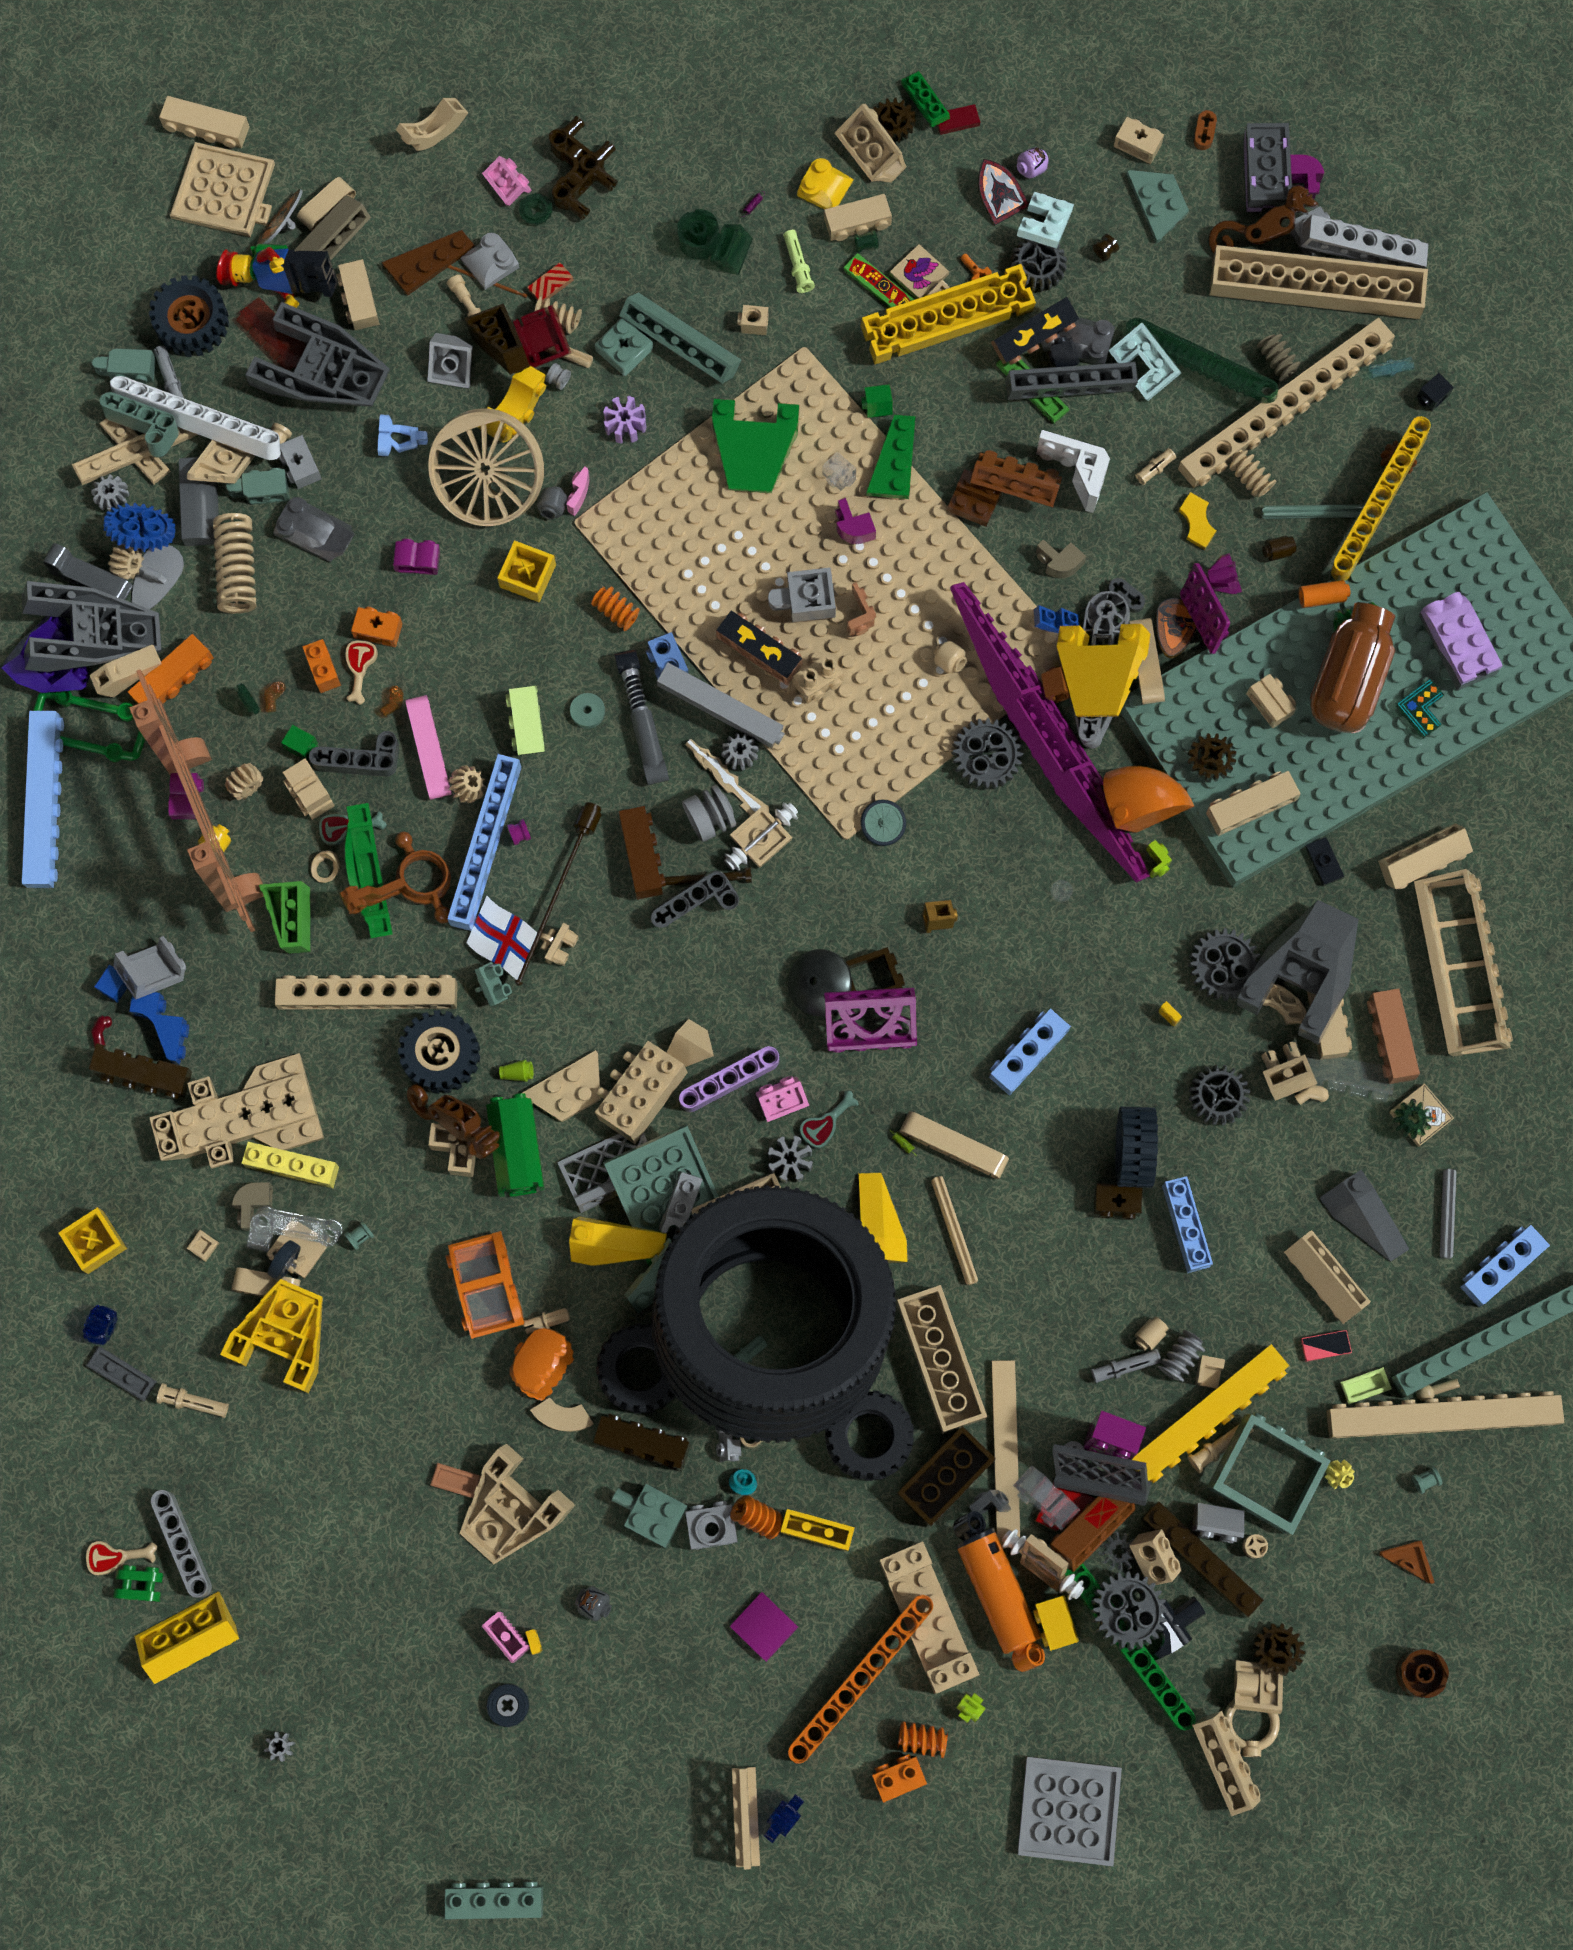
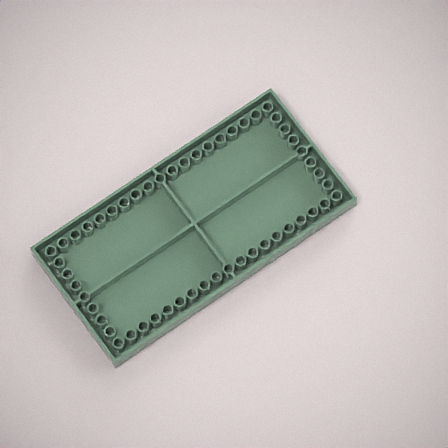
[1121,493,1573,888]

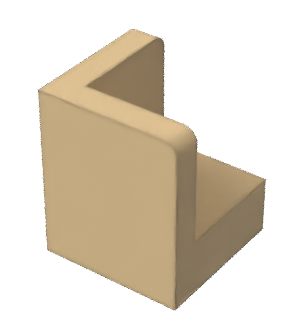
[1195,1355,1225,1389]

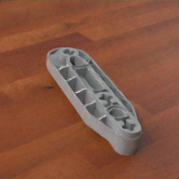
[1073,591,1130,749]

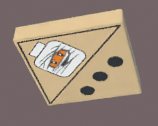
[1389,1083,1454,1147]

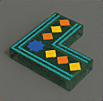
[1395,678,1444,739]

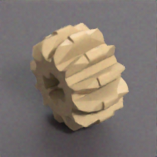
[108,544,144,580]
[225,763,263,800]
[448,765,487,804]

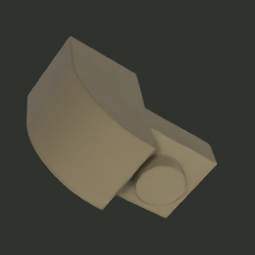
[1036,540,1087,579]
[232,1182,273,1231]

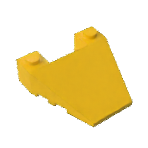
[1057,624,1151,717]
[220,1279,323,1394]

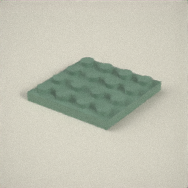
[603,1124,719,1233]

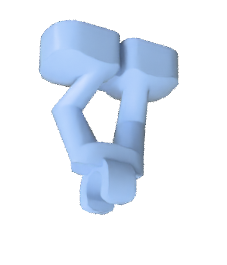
[378,414,428,456]

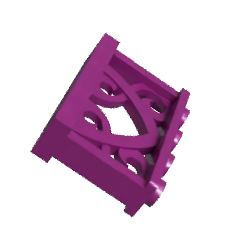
[824,988,917,1053]

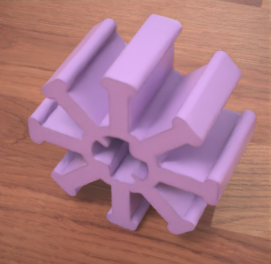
[603,396,646,443]

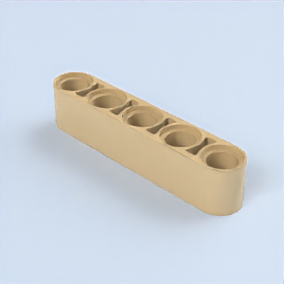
[1129,618,1165,705]
[899,1111,1009,1179]

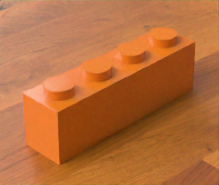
[128,634,214,704]

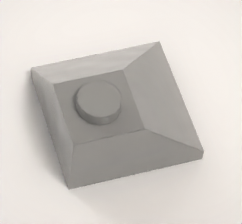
[427,333,473,388]

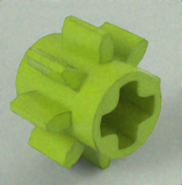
[956,1693,985,1723]

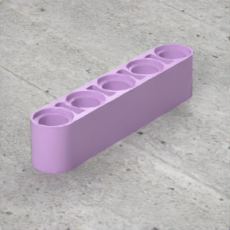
[679,1046,779,1112]

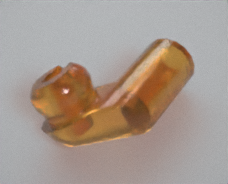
[264,681,286,712]
[379,686,404,717]

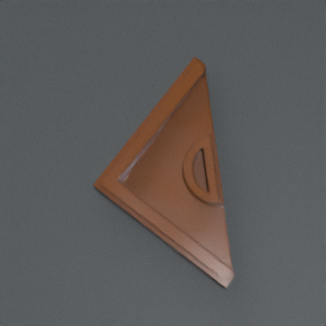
[1379,1541,1435,1584]

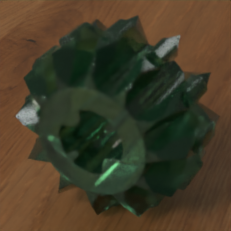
[1393,1100,1433,1139]

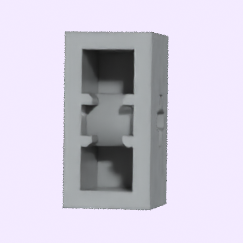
[279,435,321,489]

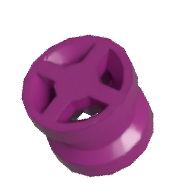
[507,819,531,845]

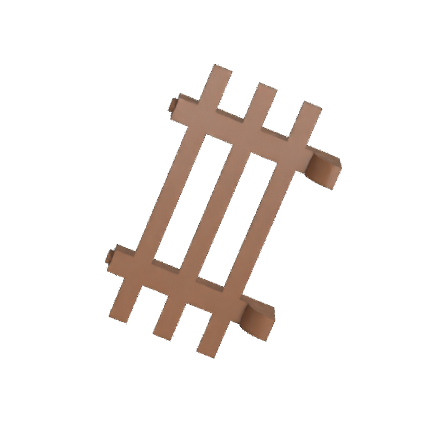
[130,669,264,932]

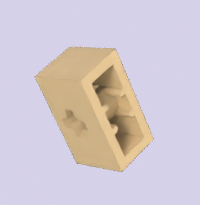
[1114,117,1164,164]

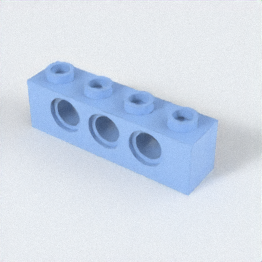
[989,1009,1071,1096]
[1460,1225,1550,1307]

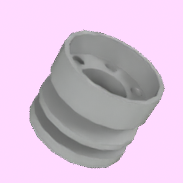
[682,785,736,842]

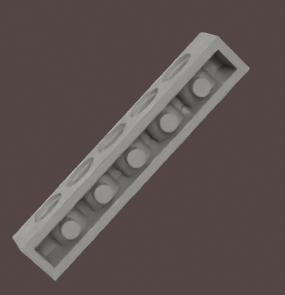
[1301,215,1428,269]

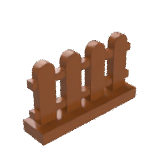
[970,450,1062,507]

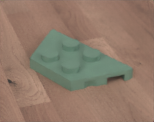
[1127,170,1189,243]

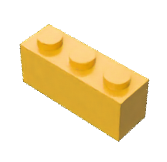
[781,1509,855,1552]

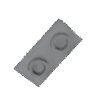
[715,1427,741,1462]

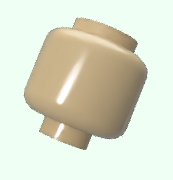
[934,641,967,673]

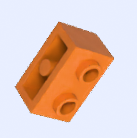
[872,1754,927,1803]

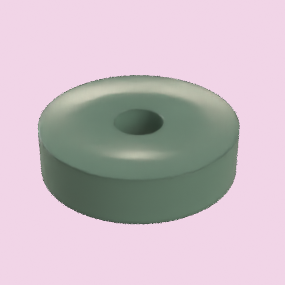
[570,693,605,729]

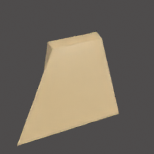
[666,1019,714,1067]

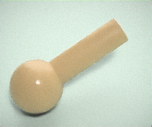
[1416,1378,1460,1402]

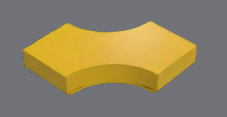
[1179,492,1217,550]

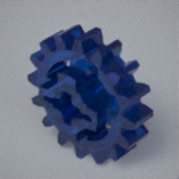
[764,1794,804,1843]

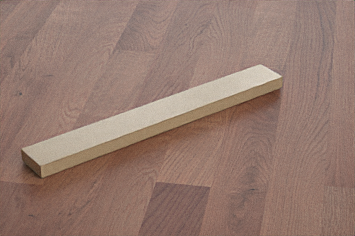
[992,1361,1020,1548]

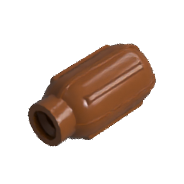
[1310,602,1395,734]

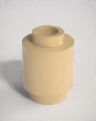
[1135,1316,1169,1351]

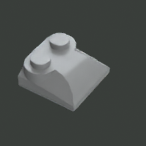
[461,233,519,290]

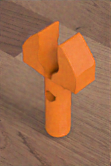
[960,254,992,281]

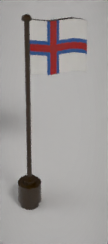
[467,802,602,986]

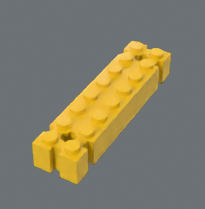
[860,264,1036,365]

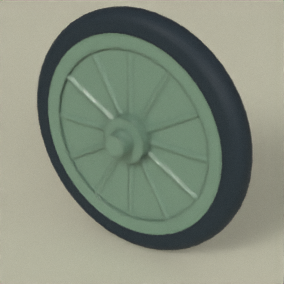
[860,799,906,846]

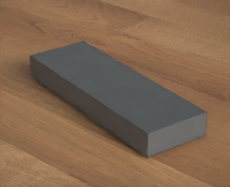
[86,1346,157,1402]

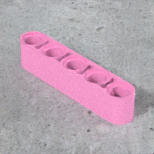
[405,695,452,800]

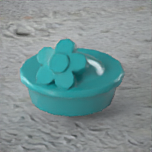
[729,1469,757,1495]

